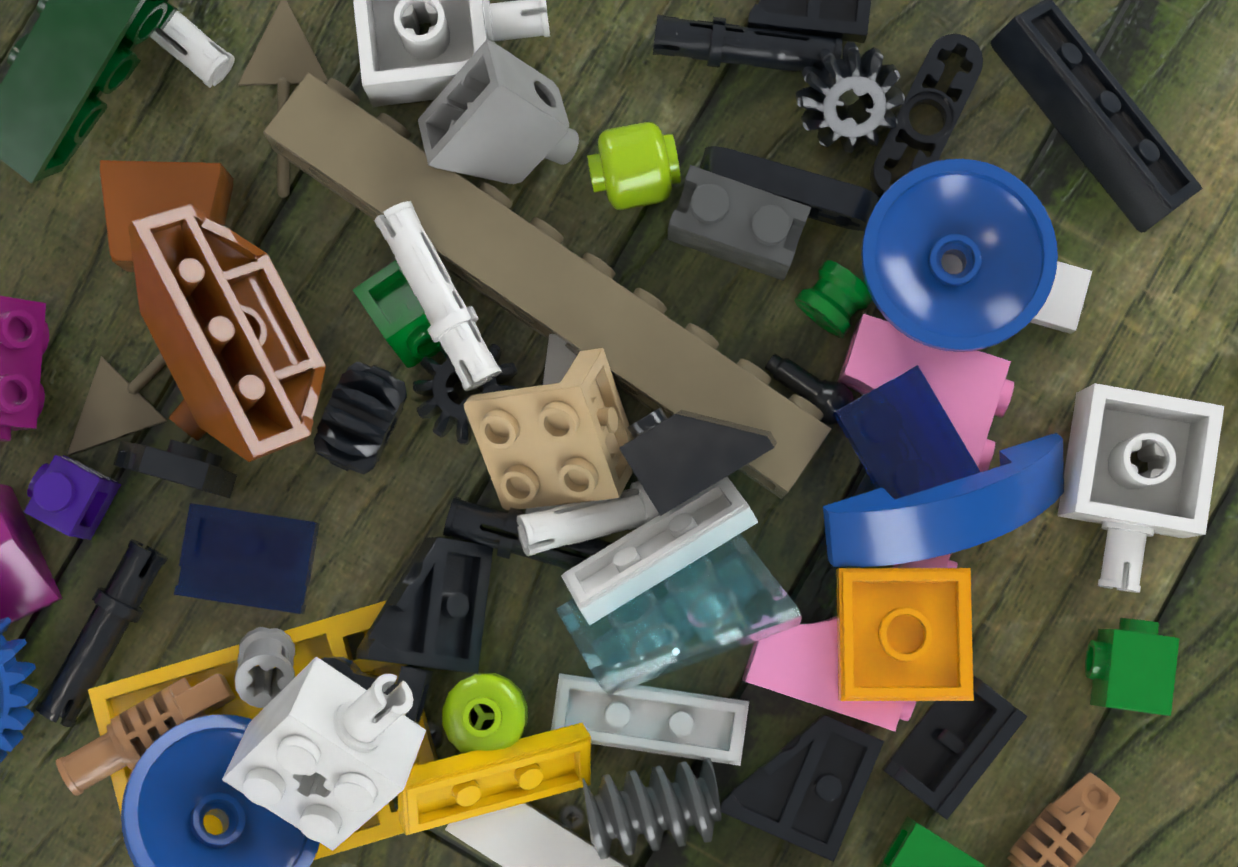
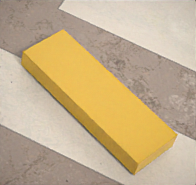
[397,722,591,835]

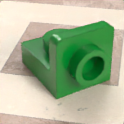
[353,260,441,368]

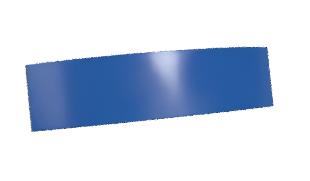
[823,433,1064,567]

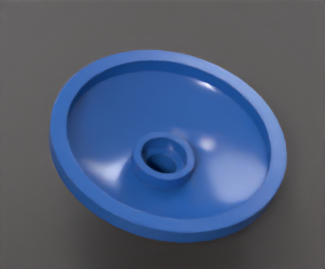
[861,159,1058,352]
[121,714,320,867]

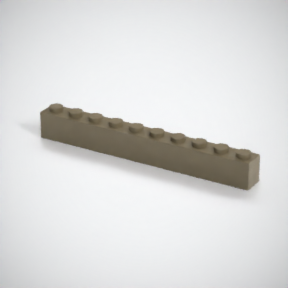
[263,72,831,499]

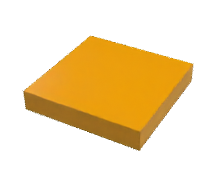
[836,568,974,701]

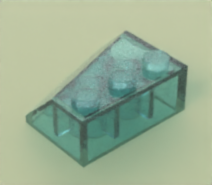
[556,534,802,695]

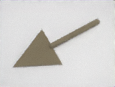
[238,0,328,198]
[67,353,167,456]

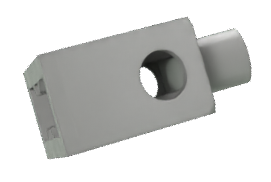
[418,39,579,184]

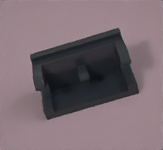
[882,675,1028,820]

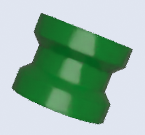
[794,260,873,338]

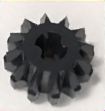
[795,41,905,154]
[413,343,519,445]
[314,361,407,475]

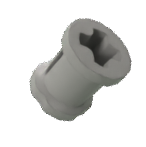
[235,627,295,708]

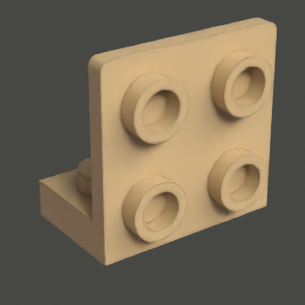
[464,348,634,510]

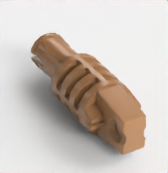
[56,674,236,796]
[1007,772,1120,867]

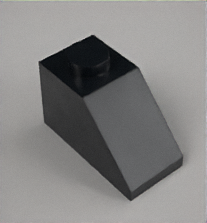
[619,407,777,516]

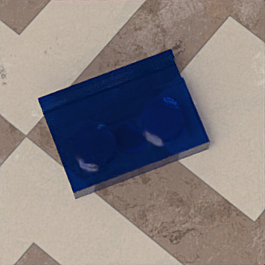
[833,365,980,500]
[174,503,320,614]

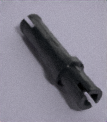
[653,14,842,72]
[443,497,612,570]
[36,539,168,728]

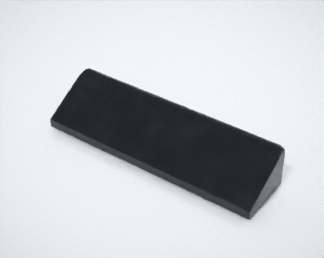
[990,0,1203,233]

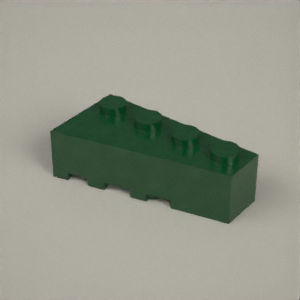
[0,0,178,183]

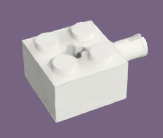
[353,0,550,107]
[1058,383,1224,593]
[222,657,426,851]

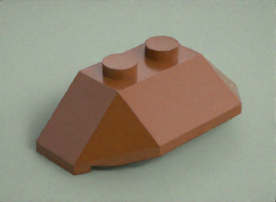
[128,204,326,462]

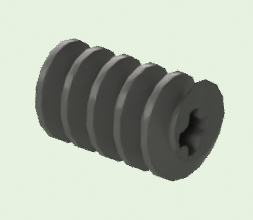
[582,758,721,859]

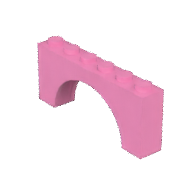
[742,314,1014,731]

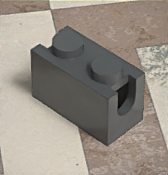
[667,165,811,281]

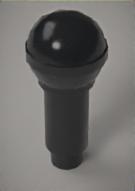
[765,354,854,425]

